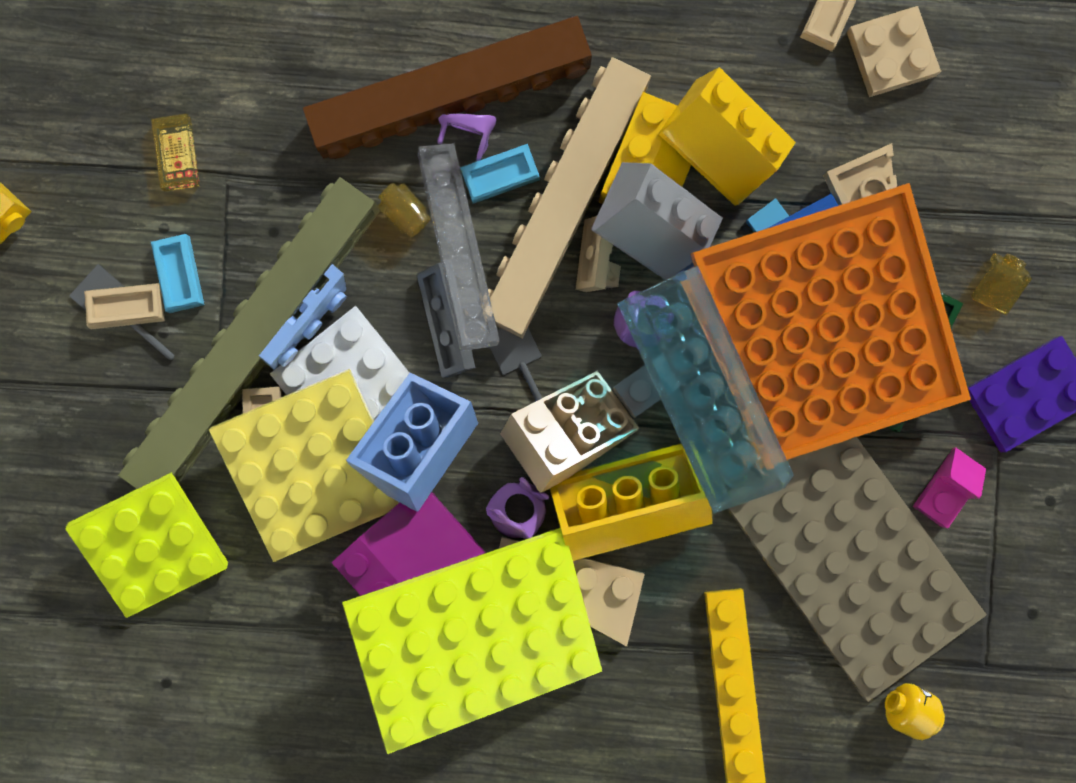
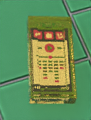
[151,114,200,191]

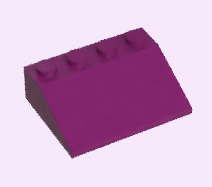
[332,492,486,596]

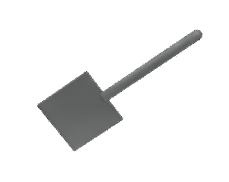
[69,264,174,360]
[485,328,542,401]

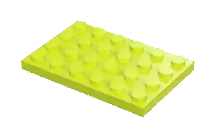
[342,528,602,754]

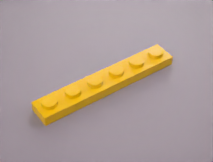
[704,588,766,783]

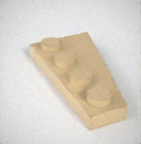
[499,536,645,646]

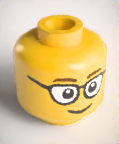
[885,683,945,740]

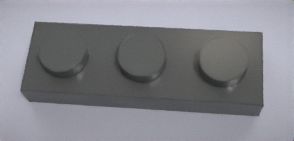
[417,262,476,378]

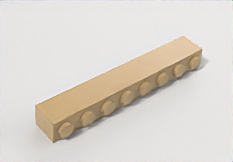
[480,57,651,339]

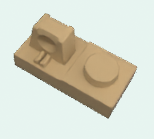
[575,216,621,292]

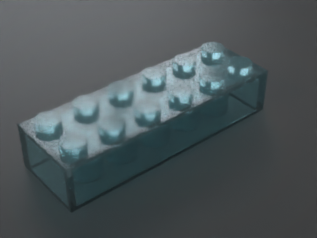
[617,266,794,513]

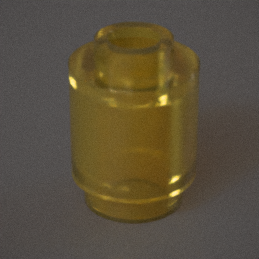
[378,183,431,238]

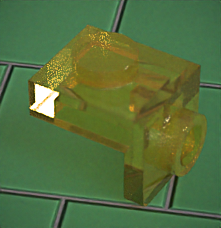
[972,253,1032,316]

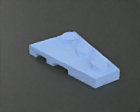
[259,264,347,370]

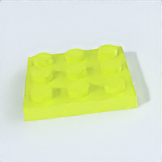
[65,472,228,618]

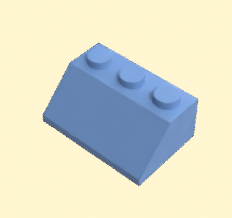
[346,373,478,512]

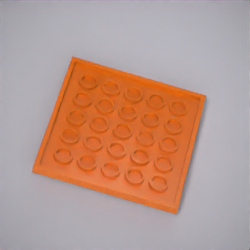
[690,183,971,469]

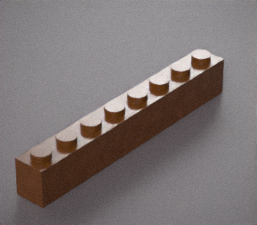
[303,15,592,159]

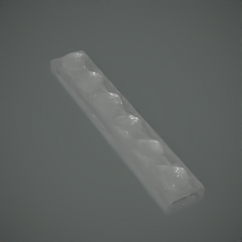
[418,143,500,351]

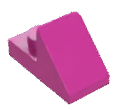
[913,448,986,529]

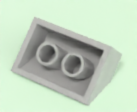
[591,162,723,280]

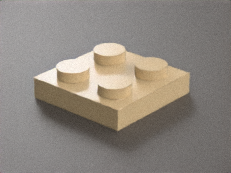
[847,6,941,97]

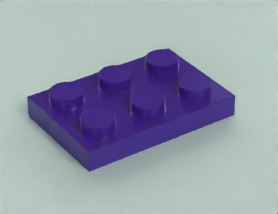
[968,336,1076,452]

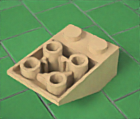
[500,371,639,493]

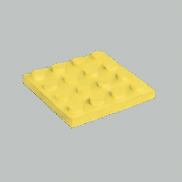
[209,369,400,562]

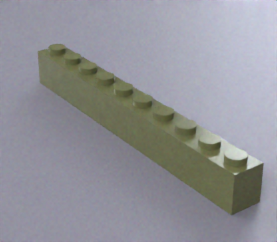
[118,177,380,489]

